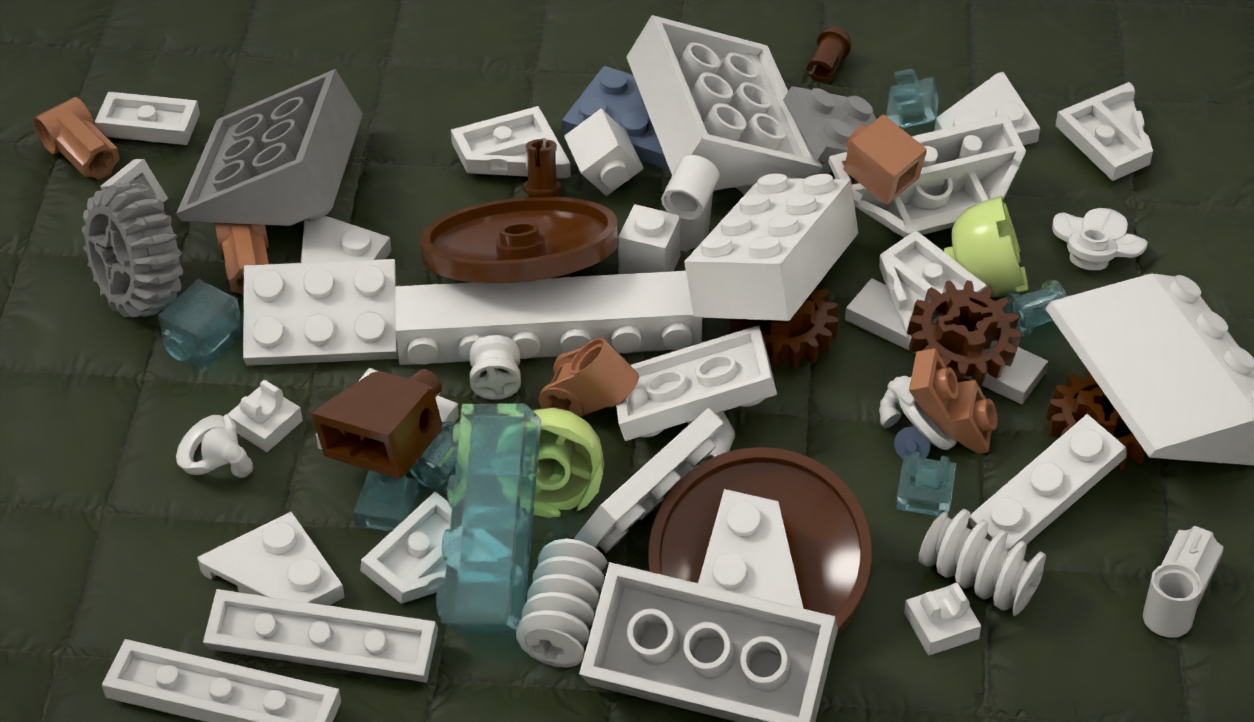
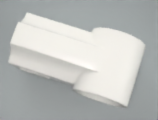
[661,155,720,252]
[1142,526,1224,638]

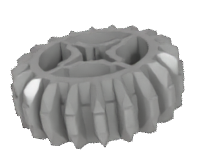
[81,183,183,318]

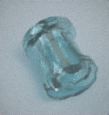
[1005,279,1067,338]
[410,421,477,492]

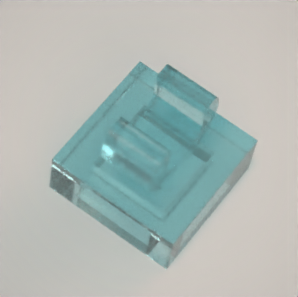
[886,68,940,128]
[895,452,957,517]
[353,470,421,532]

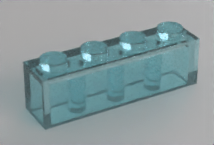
[436,404,541,635]

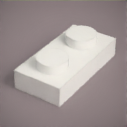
[94,92,200,145]

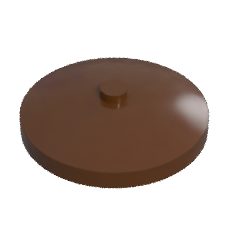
[420,196,619,283]
[648,447,872,637]

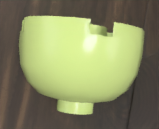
[944,196,1029,298]
[495,408,604,518]

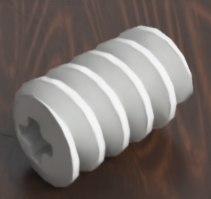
[919,509,1046,616]
[516,538,608,667]

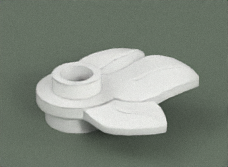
[1052,208,1148,270]

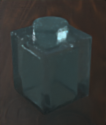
[158,279,243,370]

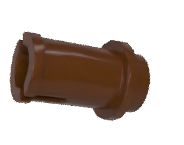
[806,26,852,83]
[523,139,561,197]

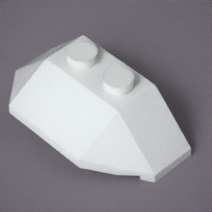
[828,114,1026,238]

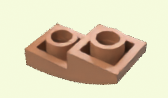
[909,348,998,454]

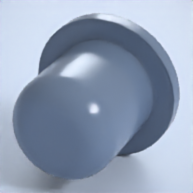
[894,425,931,463]

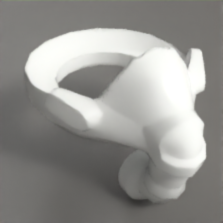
[879,376,956,450]
[176,414,254,478]

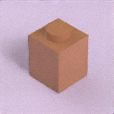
[843,114,927,205]

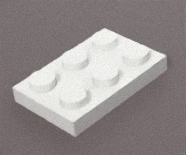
[243,259,398,366]
[616,325,777,441]
[574,407,724,553]

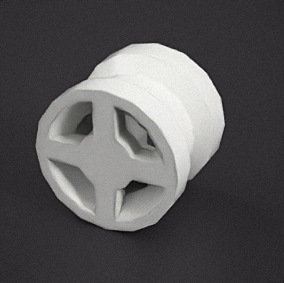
[470,335,521,399]

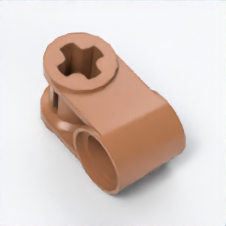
[538,338,639,417]

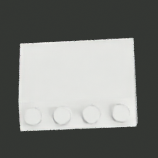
[626,15,822,190]
[1045,273,1254,465]

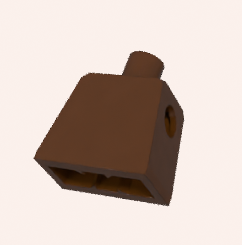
[311,369,442,479]

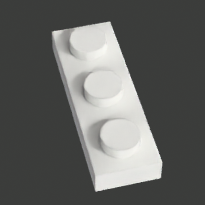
[969,414,1126,551]

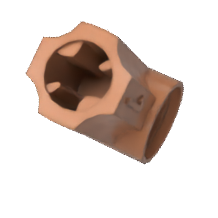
[33,97,120,180]
[215,223,269,296]

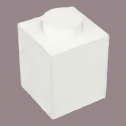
[564,108,644,196]
[618,204,681,274]

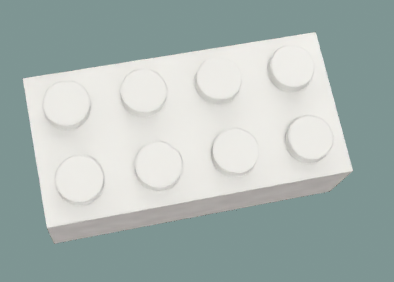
[684,173,858,321]
[579,562,838,722]

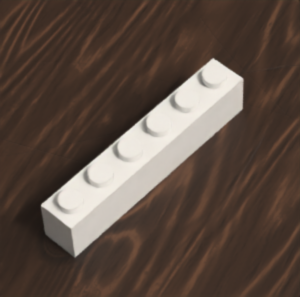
[395,271,702,365]

